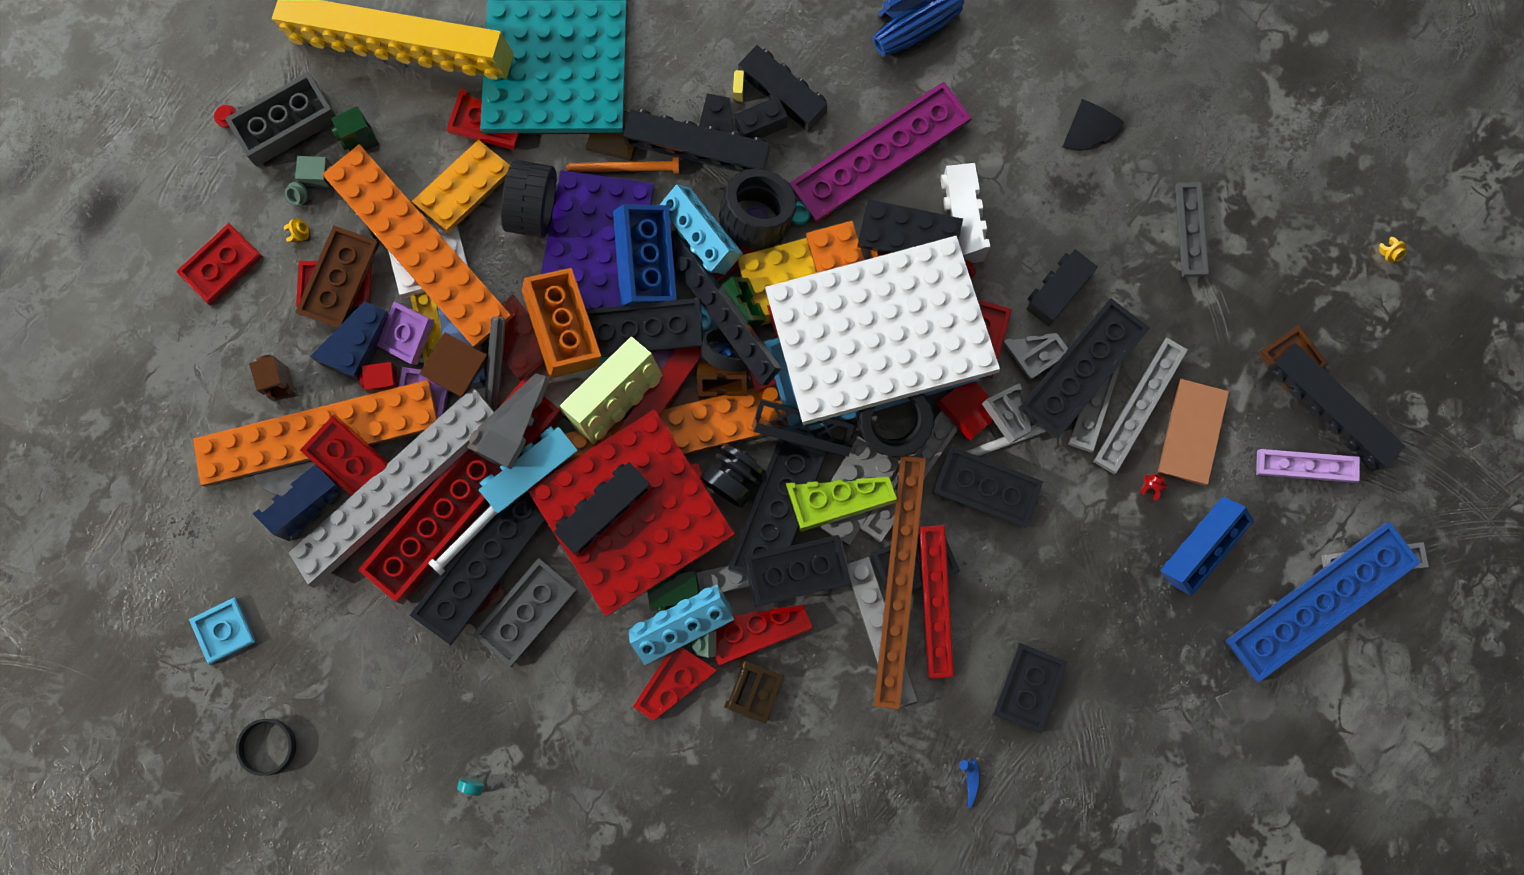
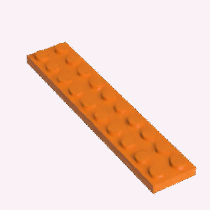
[322,144,512,349]
[193,380,438,487]
[549,384,789,475]

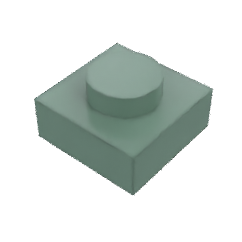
[691,631,716,658]

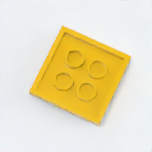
[737,238,817,326]

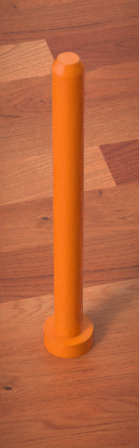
[566,157,680,174]

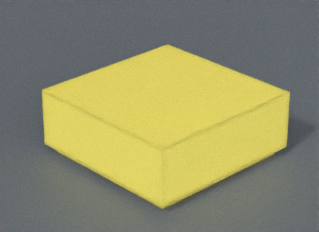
[733,70,744,102]

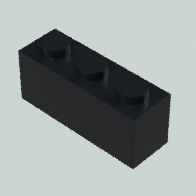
[1026,249,1098,327]

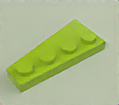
[786,477,897,532]

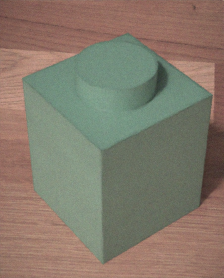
[295,156,332,188]

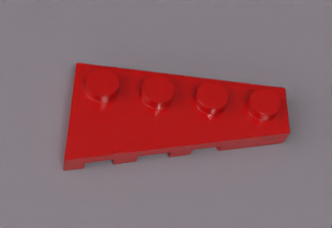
[713,605,813,667]

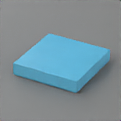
[189,597,257,665]

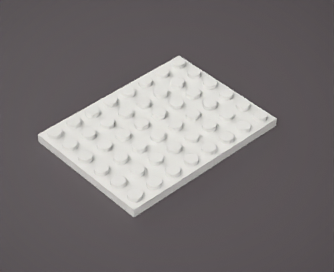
[765,236,1000,425]

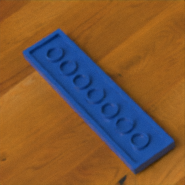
[1225,522,1421,683]

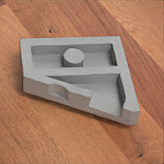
[1003,333,1068,381]
[982,383,1032,444]

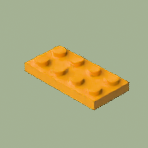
[411,140,510,234]

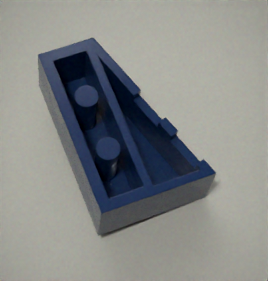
[310,301,389,382]
[253,465,342,541]

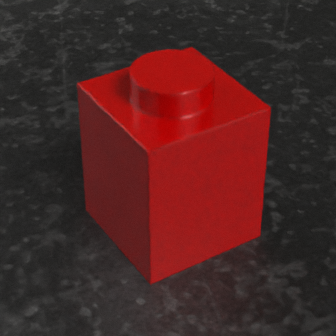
[359,362,399,394]

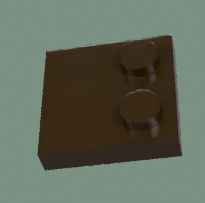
[586,111,636,162]

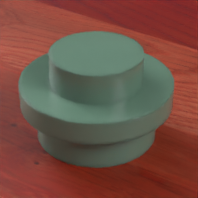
[285,181,308,205]

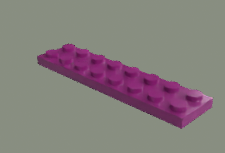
[789,82,972,223]

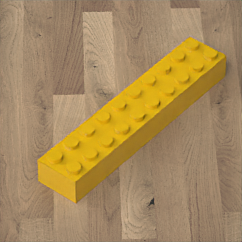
[272,0,514,80]

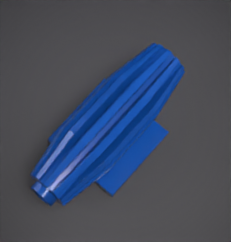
[872,0,964,56]

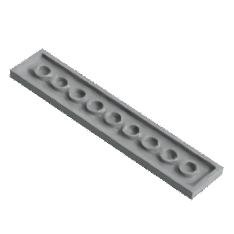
[289,387,494,588]

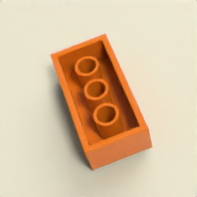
[806,221,864,273]
[522,268,601,378]

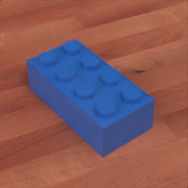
[613,204,677,306]

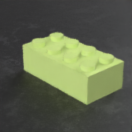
[560,337,663,445]

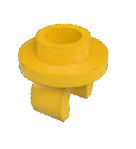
[284,218,309,243]
[1379,237,1407,263]

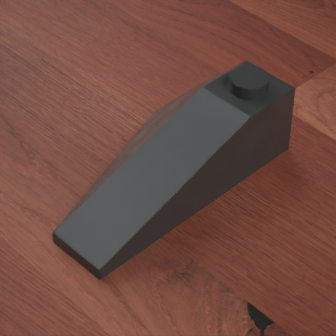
[467,374,550,469]

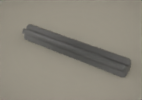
[485,317,506,412]

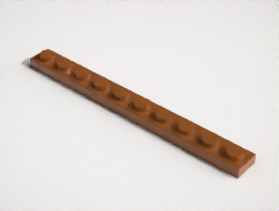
[873,456,926,710]

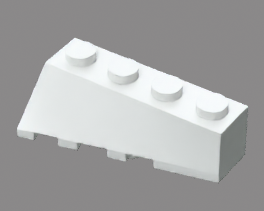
[941,163,990,263]

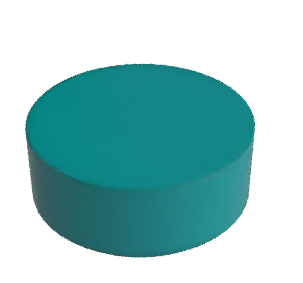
[791,201,811,227]
[457,778,484,796]

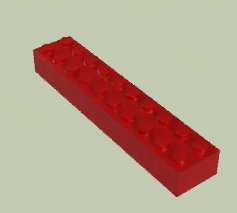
[358,380,564,605]

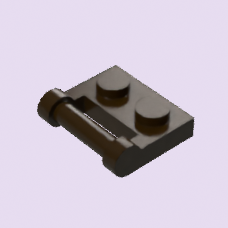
[724,660,784,724]

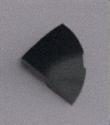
[1062,99,1124,151]

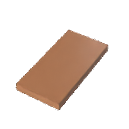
[1157,379,1229,486]

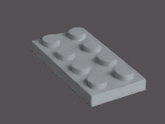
[818,437,900,546]

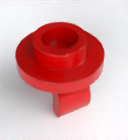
[1141,473,1168,501]

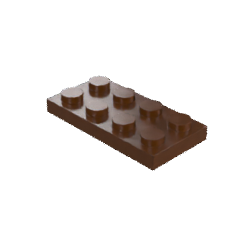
[295,225,380,329]

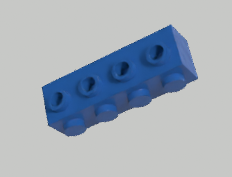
[1160,496,1255,596]

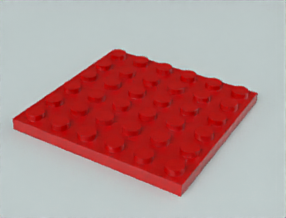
[527,409,735,617]

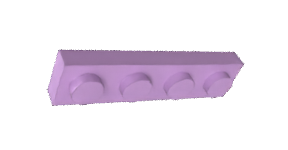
[1256,449,1360,483]

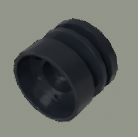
[700,444,766,508]

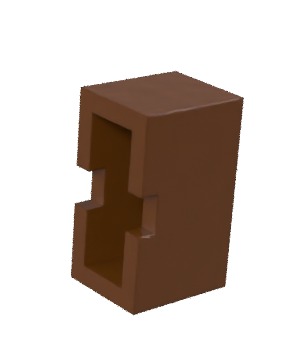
[249,355,296,401]
[697,360,747,396]

